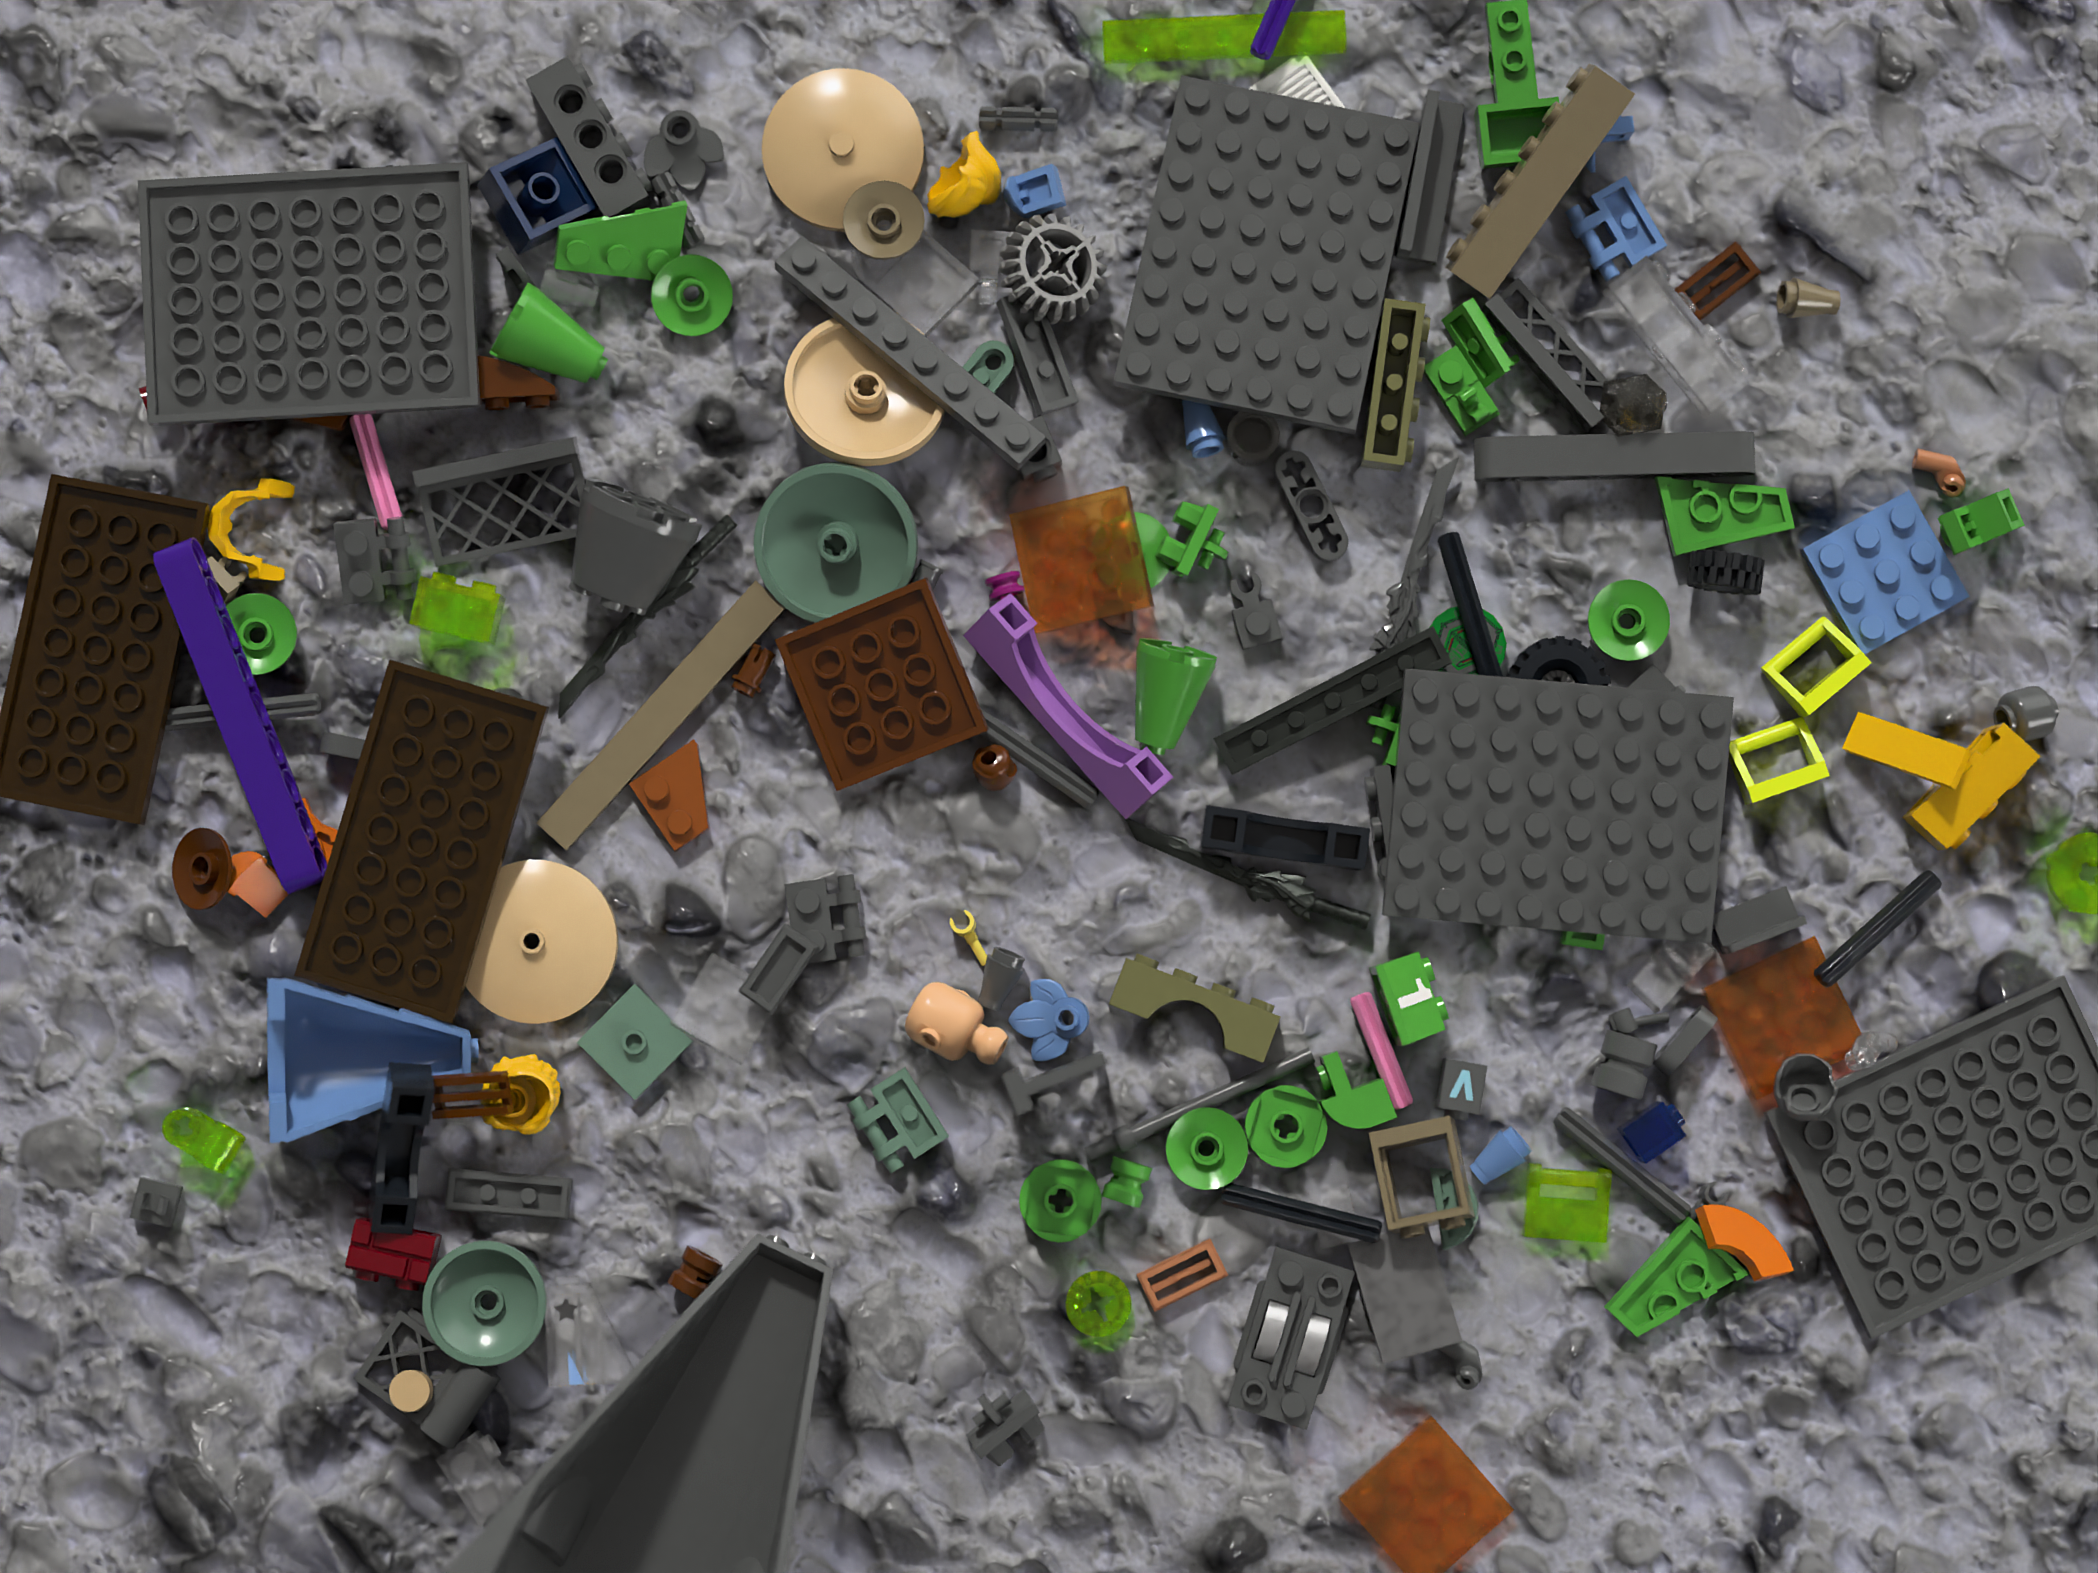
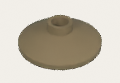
[843,181,925,260]

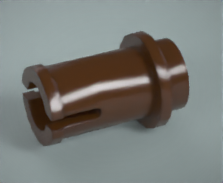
[731,644,777,699]

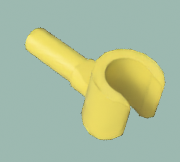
[950,910,987,966]

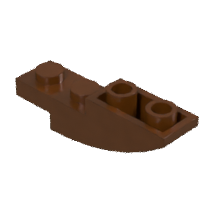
[478,355,560,411]

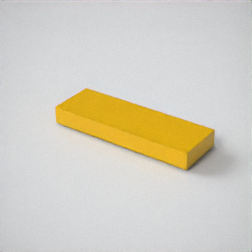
[1842,711,1972,790]

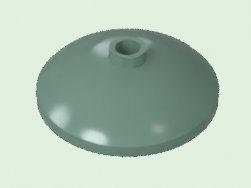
[422,1241,547,1366]

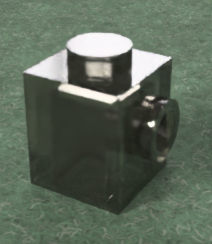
[1599,374,1667,437]

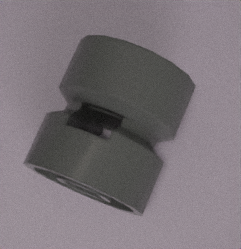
[1591,1030,1658,1100]

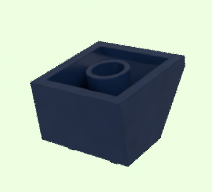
[477,137,598,255]

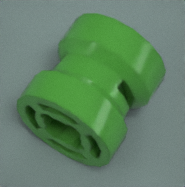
[1101,1156,1152,1208]

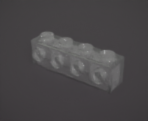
[1603,255,1750,419]

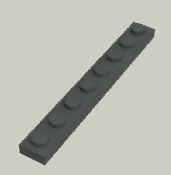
[774,236,1046,471]

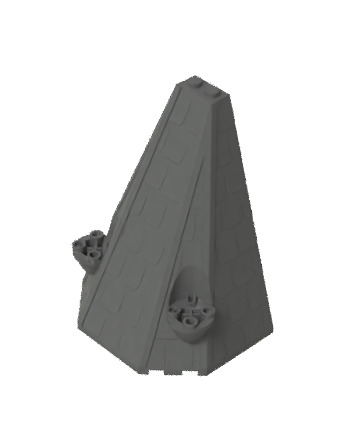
[444,1234,833,1573]

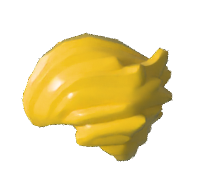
[480,1054,561,1135]

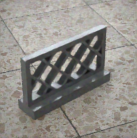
[412,436,585,567]
[1002,1051,1107,1115]

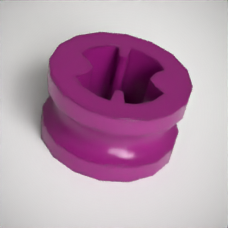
[985,571,1025,601]

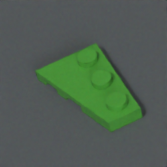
[553,200,688,281]
[1654,476,1795,557]
[1604,1216,1750,1337]

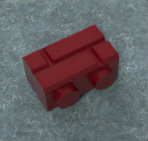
[345,1217,442,1291]

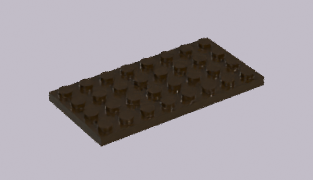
[0,474,212,825]
[294,659,549,1023]

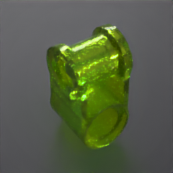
[162,1107,247,1175]

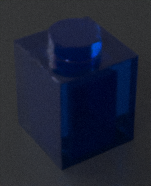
[1617,1101,1687,1164]

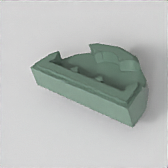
[1430,1168,1479,1250]

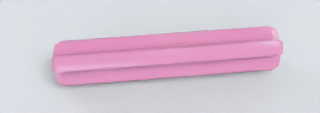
[349,414,402,530]
[1350,992,1413,1110]

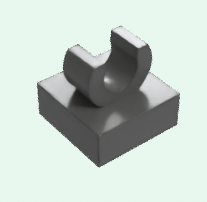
[130,1177,183,1228]

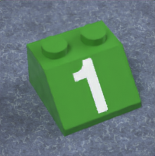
[1369,951,1449,1046]

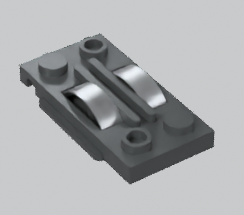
[1227,1246,1355,1430]

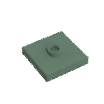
[576,984,694,1100]

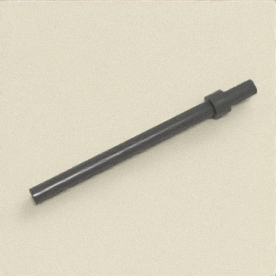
[1084,1047,1315,1163]

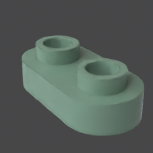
[962,341,1014,394]

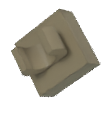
[207,556,247,606]

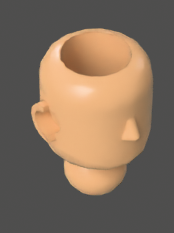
[905,982,1009,1065]

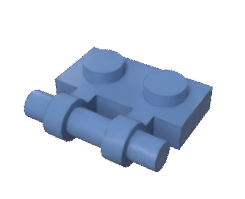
[1565,176,1667,282]

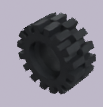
[1687,550,1765,595]

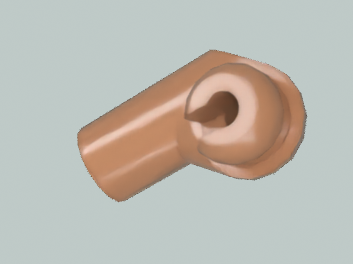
[1912,448,1966,498]

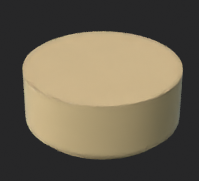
[389,1370,433,1412]

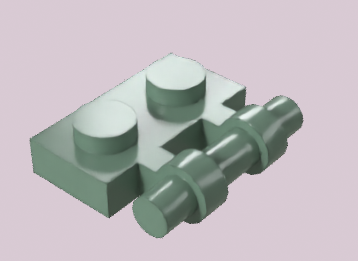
[846,1067,949,1174]

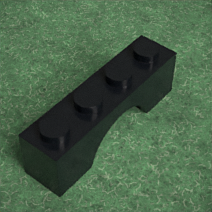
[1199,805,1371,871]
[368,1062,434,1234]

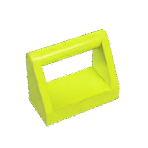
[1760,616,1871,717]
[1728,716,1830,805]

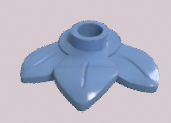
[1008,979,1090,1061]

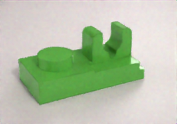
[1441,298,1520,388]
[1423,345,1500,437]

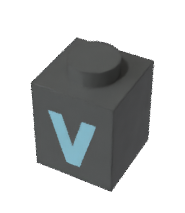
[1435,1058,1488,1121]

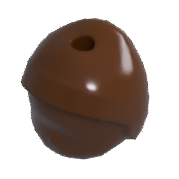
[972,744,1017,791]

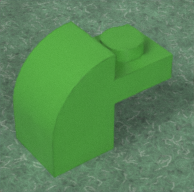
[1938,488,2025,555]
[1316,1051,1397,1129]

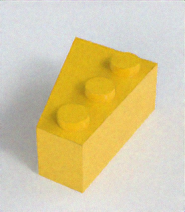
[1902,723,2041,851]

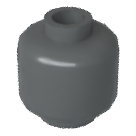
[1993,686,2059,742]

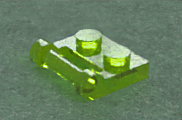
[1522,1163,1612,1243]

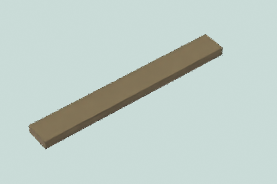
[536,580,786,851]

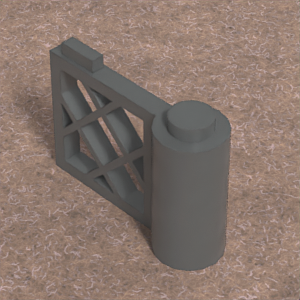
[353,1307,500,1449]

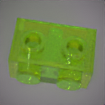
[409,572,506,646]

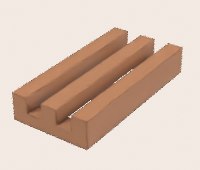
[1136,1238,1228,1312]

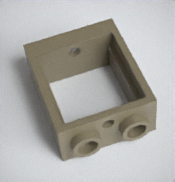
[1369,1116,1475,1239]

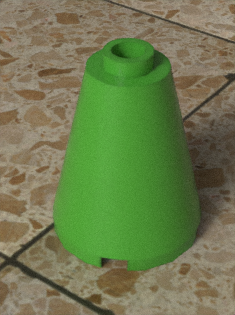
[489,283,608,383]
[1135,638,1217,755]

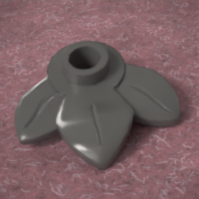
[644,110,724,191]

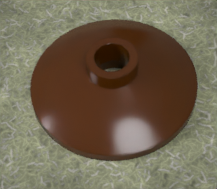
[172,828,232,910]

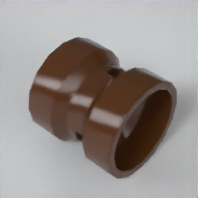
[667,1245,723,1299]

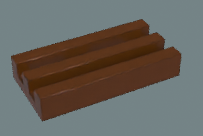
[1671,241,1761,324]
[431,1071,514,1119]

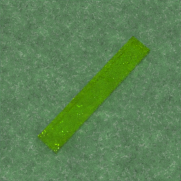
[1102,10,1347,64]

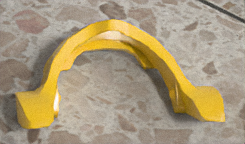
[207,478,295,581]

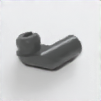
[1437,1340,1483,1390]

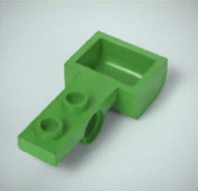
[1474,0,1559,169]

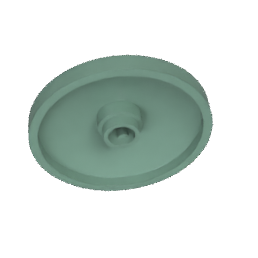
[754,462,918,623]

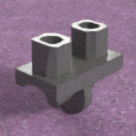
[966,1389,1045,1466]

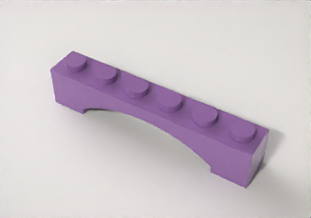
[963,593,1173,819]

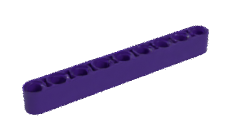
[153,537,328,894]

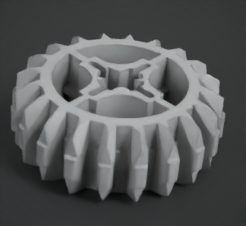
[997,213,1107,324]

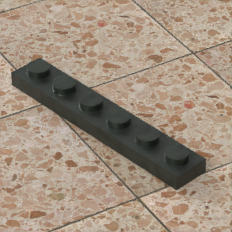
[1213,626,1452,775]

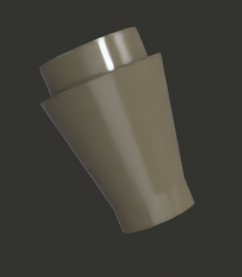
[1776,278,1841,318]

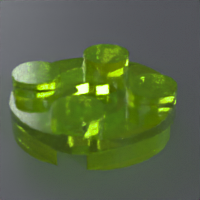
[2046,832,2098,915]

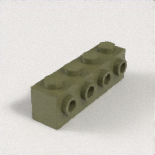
[1360,298,1430,472]

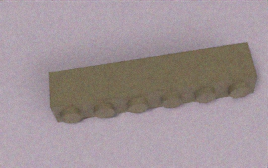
[1445,64,1635,299]

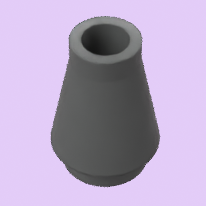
[978,947,1025,1011]

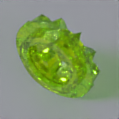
[1066,1270,1131,1337]

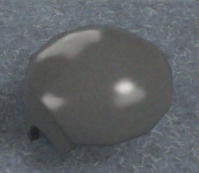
[1773,1053,1838,1121]

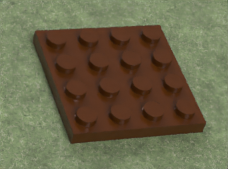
[775,578,989,791]

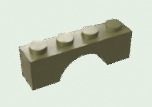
[1109,953,1281,1063]

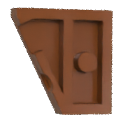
[629,739,710,851]

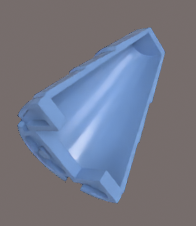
[267,978,479,1143]

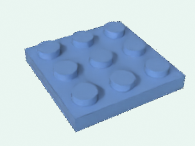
[1800,490,1970,654]

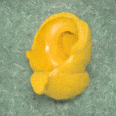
[927,131,1002,218]

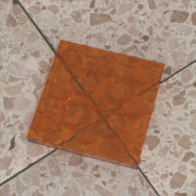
[1009,486,1154,634]
[1701,936,1868,1100]
[1338,1414,1514,1573]

